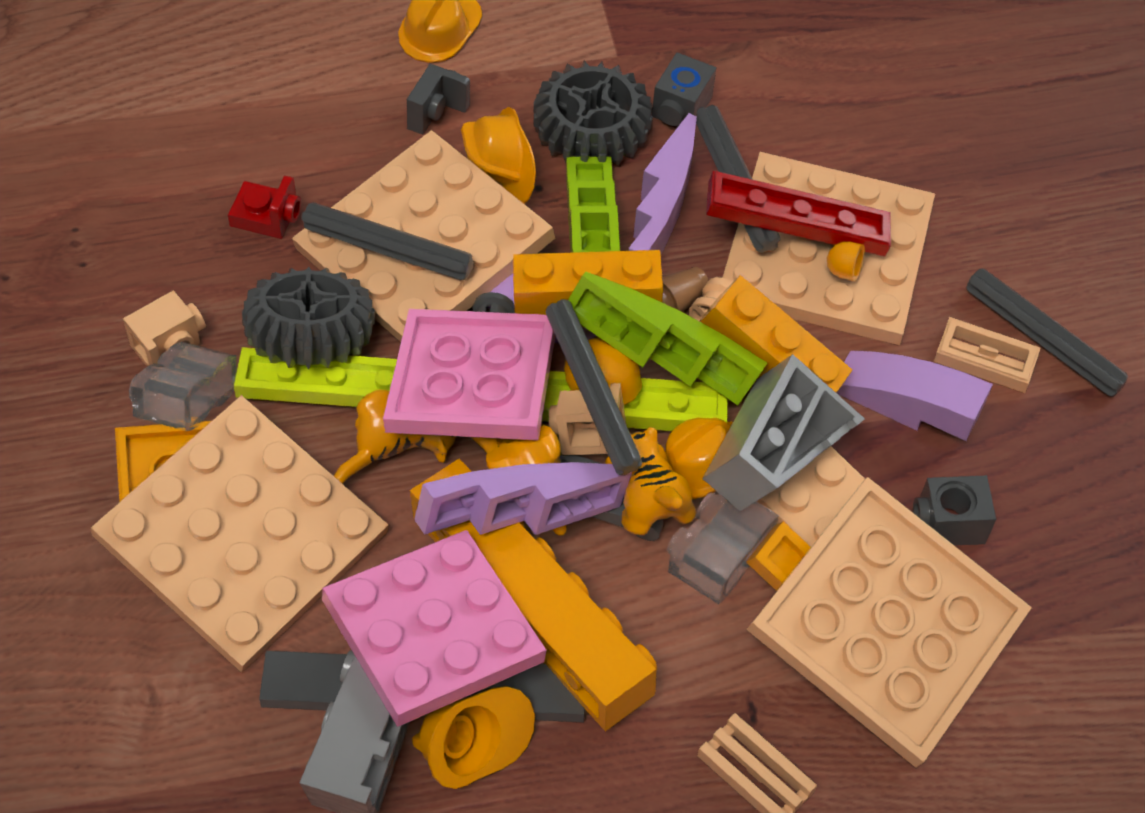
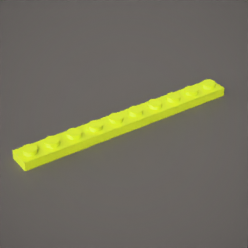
[234,347,728,431]

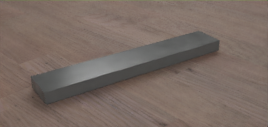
[259,651,584,722]

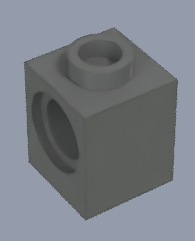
[913,475,996,545]

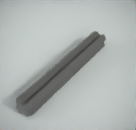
[696,105,780,253]
[301,202,474,280]
[966,268,1128,397]
[546,299,642,476]

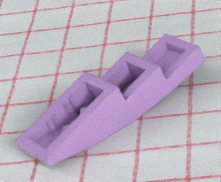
[629,113,697,254]
[414,462,632,535]

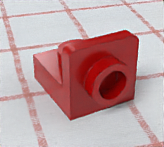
[228,175,301,239]

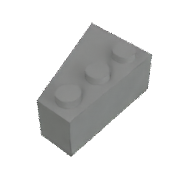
[702,354,865,511]
[299,650,410,813]

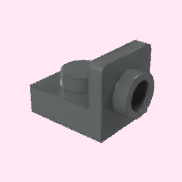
[407,63,470,135]

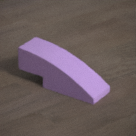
[836,351,993,441]

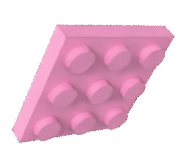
[383,309,555,440]
[322,530,546,727]

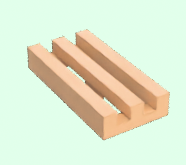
[933,317,1041,393]
[697,713,817,813]

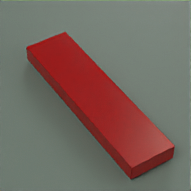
[706,171,891,256]

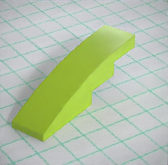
[566,157,620,253]
[568,272,767,405]

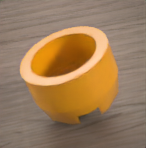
[826,242,865,282]

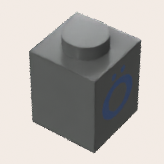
[652,52,717,127]

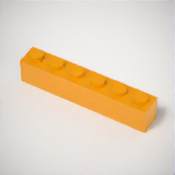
[410,458,657,732]

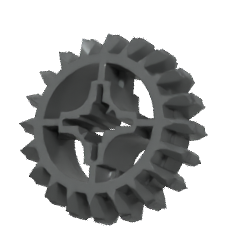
[533,60,653,166]
[242,267,375,370]

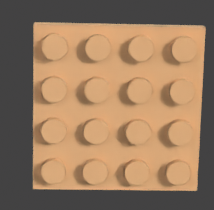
[292,130,555,342]
[722,152,935,345]
[91,395,389,673]
[746,477,1032,768]

